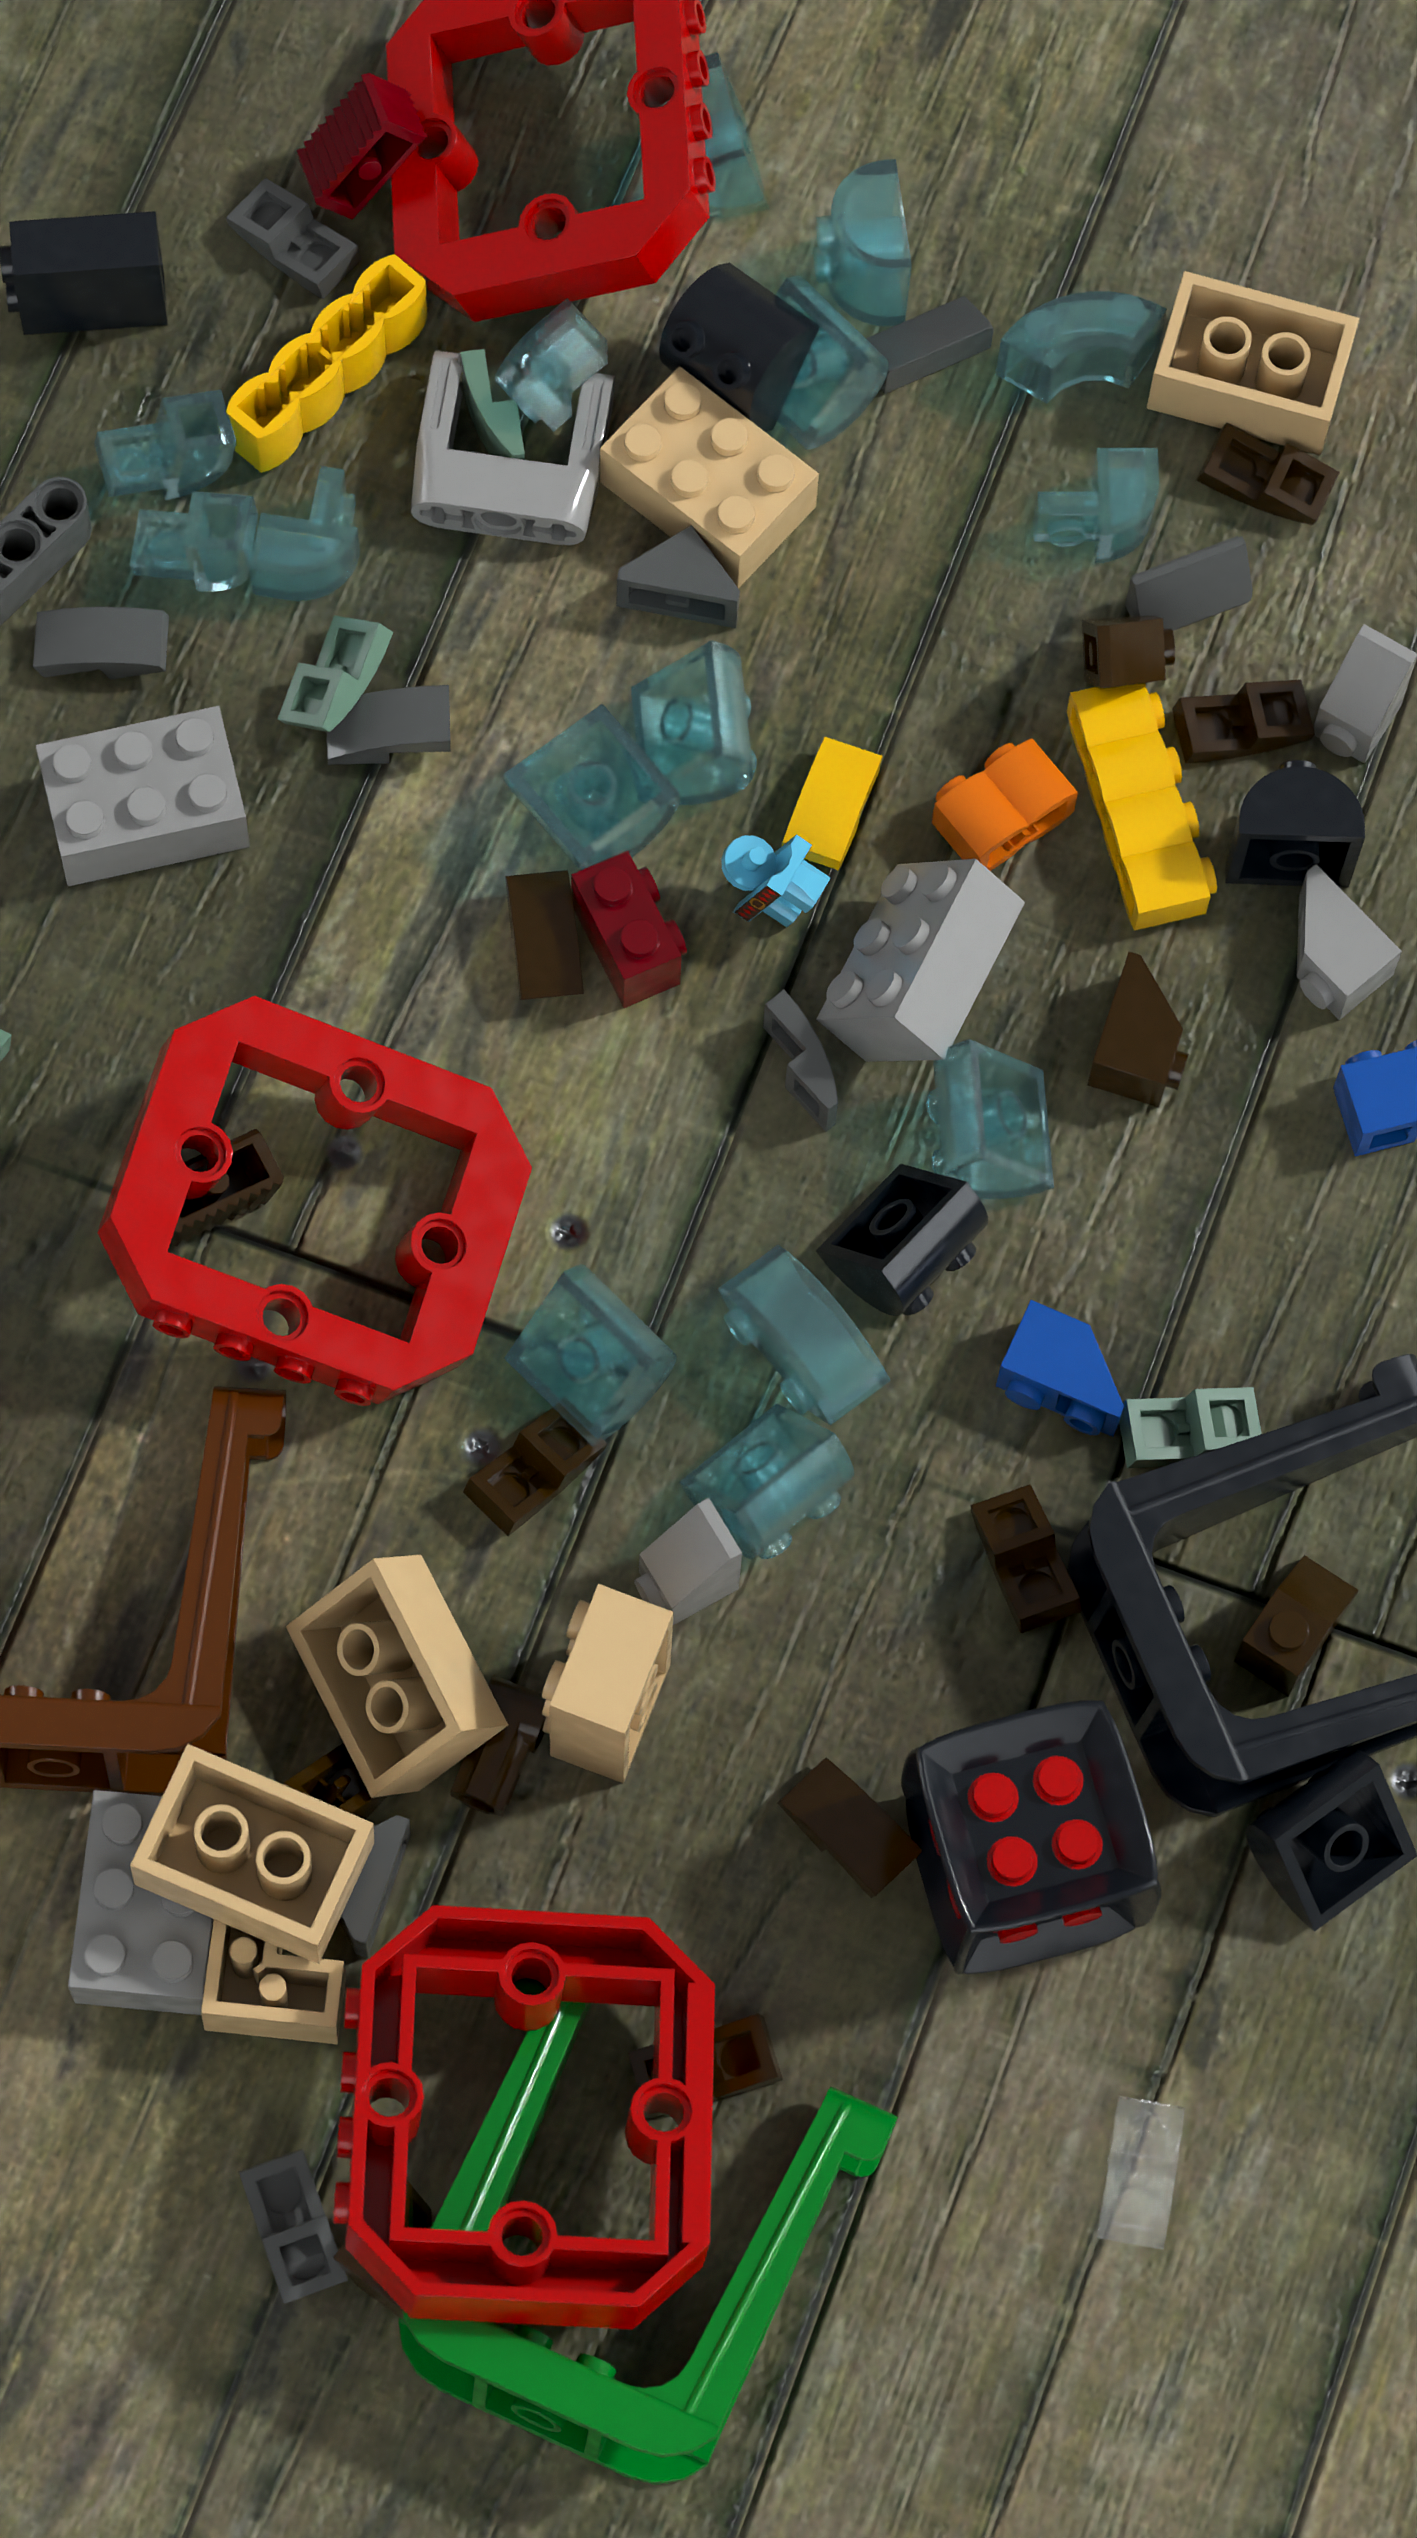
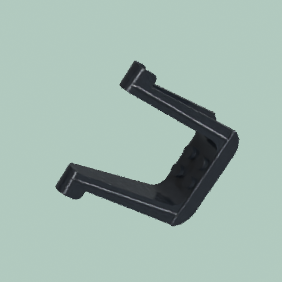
[1067,1354,1417,1818]

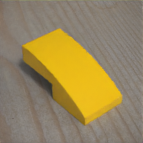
[781,737,883,870]

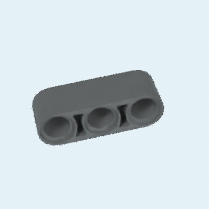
[0,477,92,626]

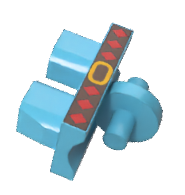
[721,835,830,927]

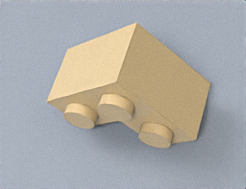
[201,1919,346,2045]

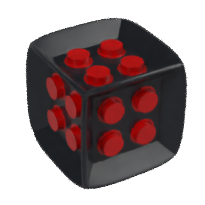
[901,1700,1161,1974]

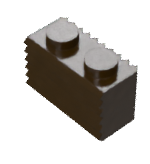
[169,1129,284,1247]

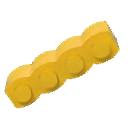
[226,254,427,473]
[1067,683,1217,931]

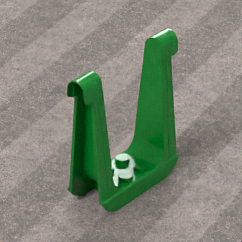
[398,1978,898,2485]

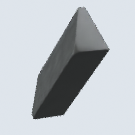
[858,296,994,394]
[1125,536,1253,631]

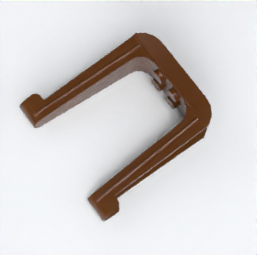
[0,1386,286,1796]

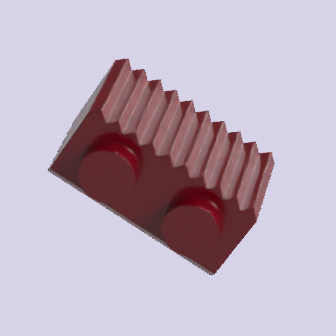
[296,73,428,220]

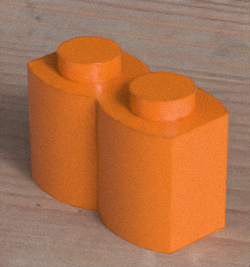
[932,738,1078,871]

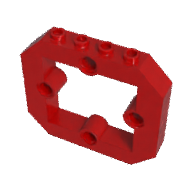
[386,0,716,323]
[97,996,532,1406]
[333,1905,715,2330]

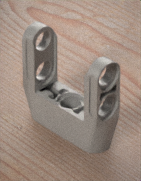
[411,350,615,545]

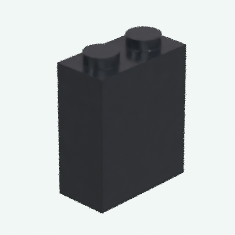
[0,211,168,335]

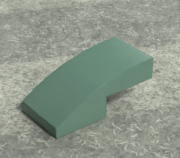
[460,349,525,460]
[278,615,393,732]
[1119,1387,1262,1468]

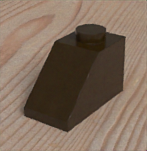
[1082,615,1175,688]
[1087,951,1189,1107]
[1234,1555,1359,1697]

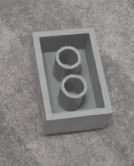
[36,706,250,887]
[816,859,1025,1062]
[68,1790,213,2015]

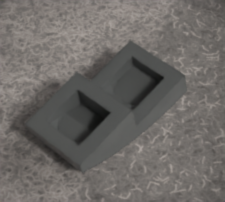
[226,178,362,300]
[33,607,169,680]
[327,685,451,765]
[763,989,838,1132]
[238,2149,348,2304]

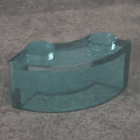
[996,291,1167,404]
[718,1245,891,1426]

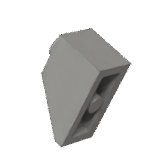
[1313,624,1417,764]
[1297,864,1402,1020]
[634,1498,742,1625]

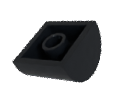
[659,263,820,432]
[1225,760,1365,888]
[816,1164,988,1316]
[1246,1749,1417,1932]

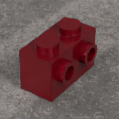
[571,850,687,1008]

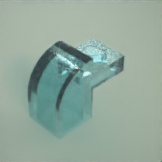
[495,298,608,432]
[94,390,237,500]
[1033,448,1159,563]
[250,466,360,601]
[130,491,258,592]

